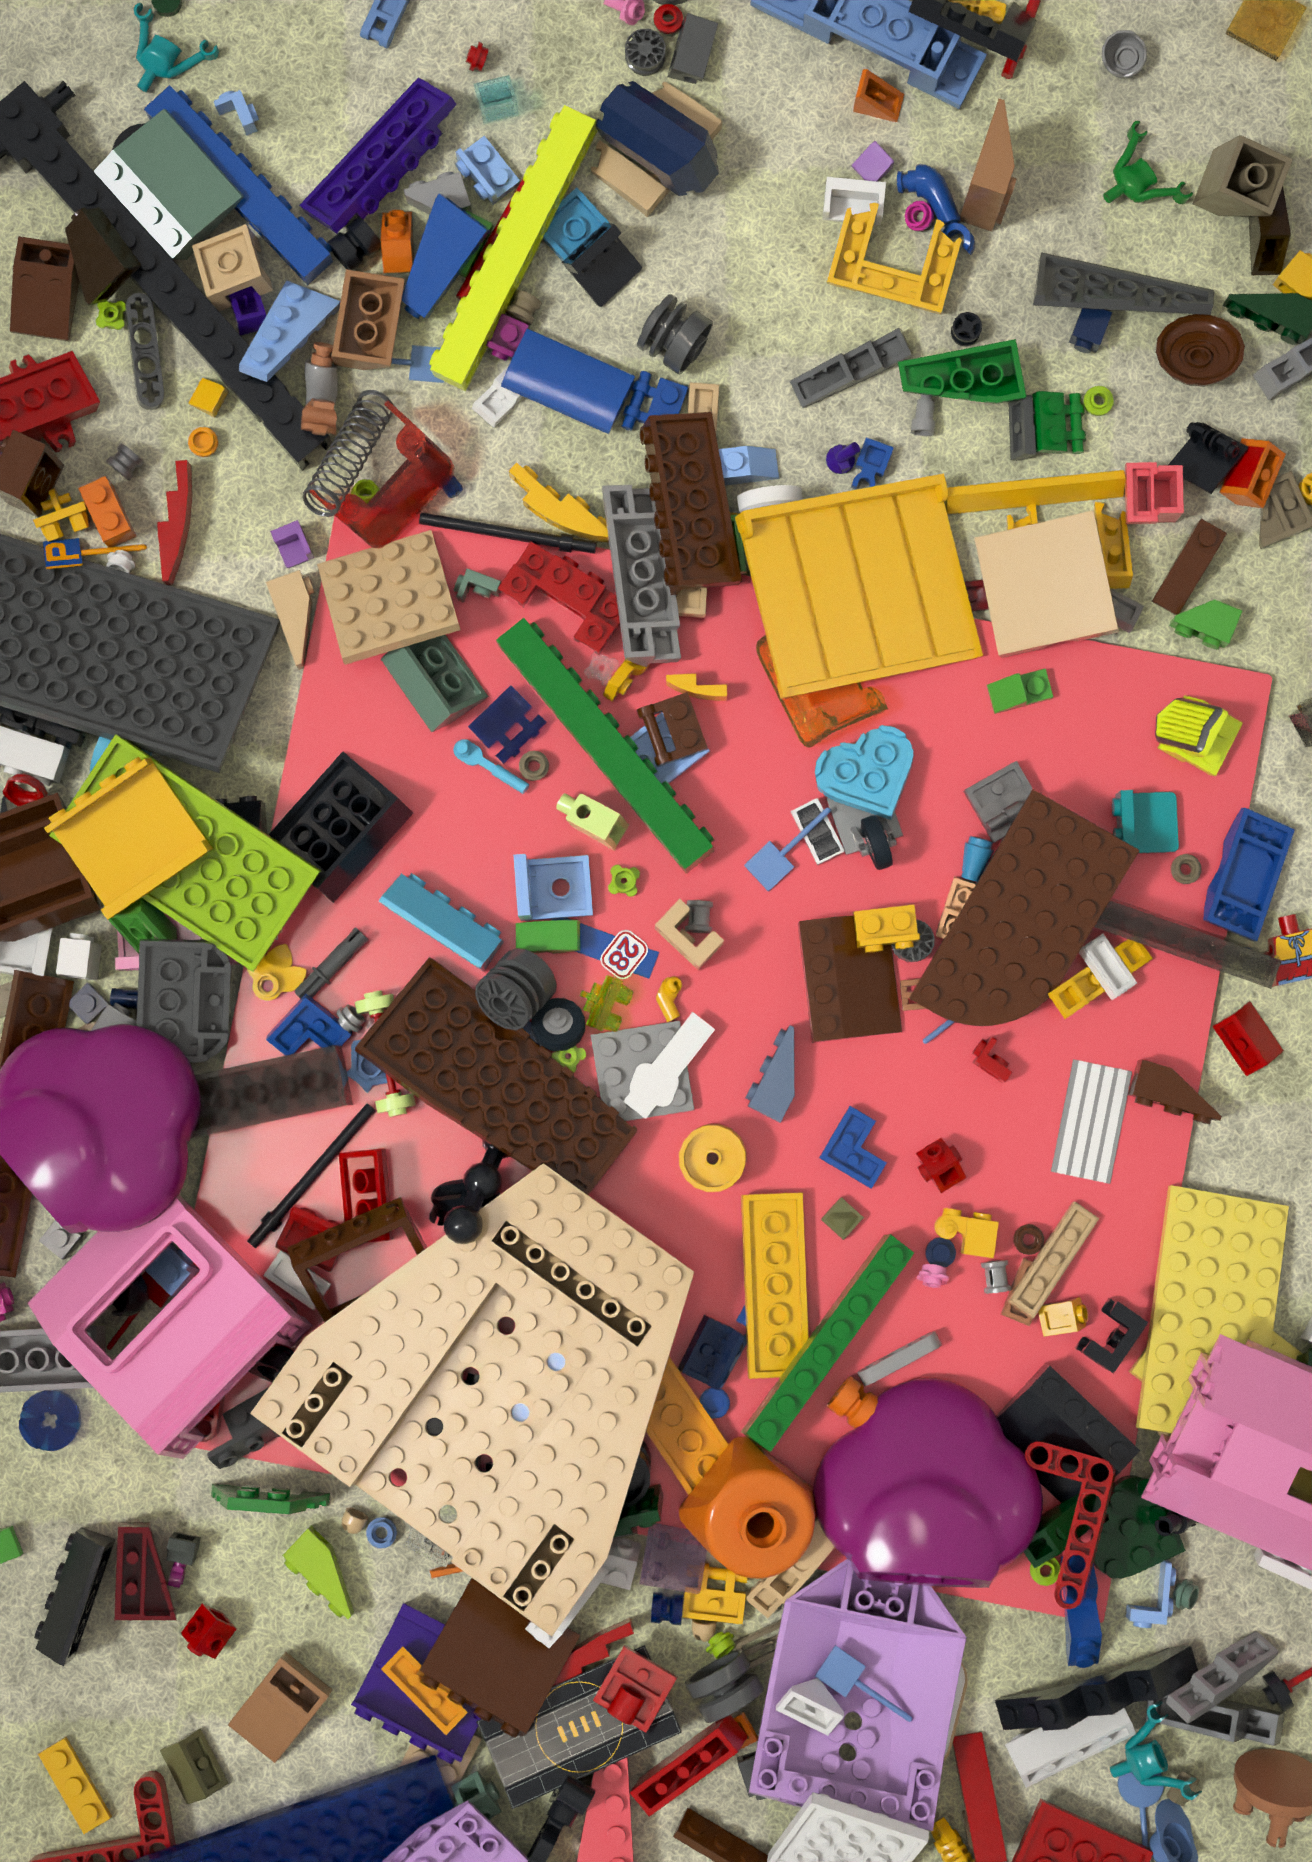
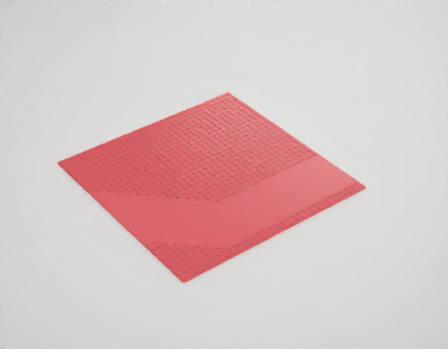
[192,500,1272,1623]

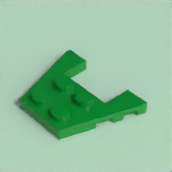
[211,1484,330,1514]

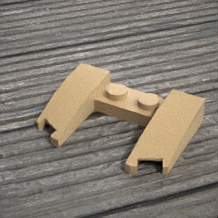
[591,82,722,217]

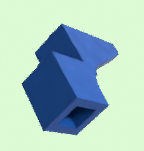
[1060,1555,1102,1668]

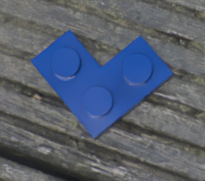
[266,994,352,1058]
[819,1106,887,1189]

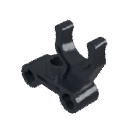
[527,1775,596,1862]

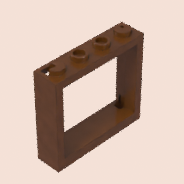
[287,1197,428,1322]

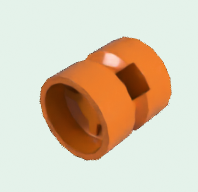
[827,1376,878,1429]

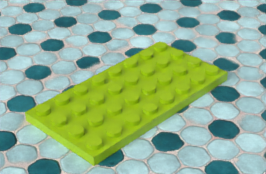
[49,734,321,972]

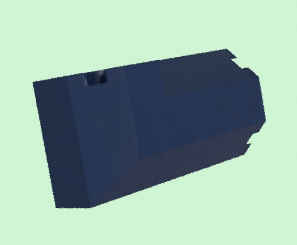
[596,81,719,196]

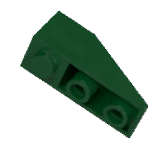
[1222,293,1312,345]
[1024,1493,1112,1568]

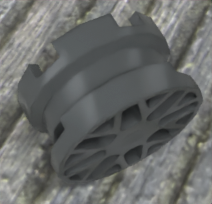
[625,28,665,76]
[891,920,934,962]

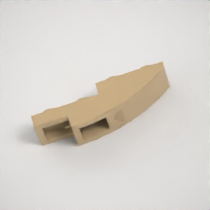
[745,1517,834,1618]

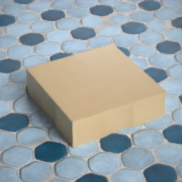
[974,510,1119,658]

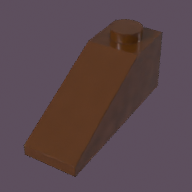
[1151,519,1227,615]

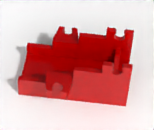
[0,350,100,456]

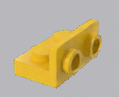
[853,905,920,953]

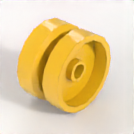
[679,1124,747,1192]

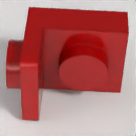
[972,1036,1012,1083]

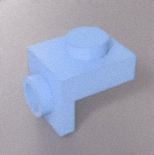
[214,90,259,135]

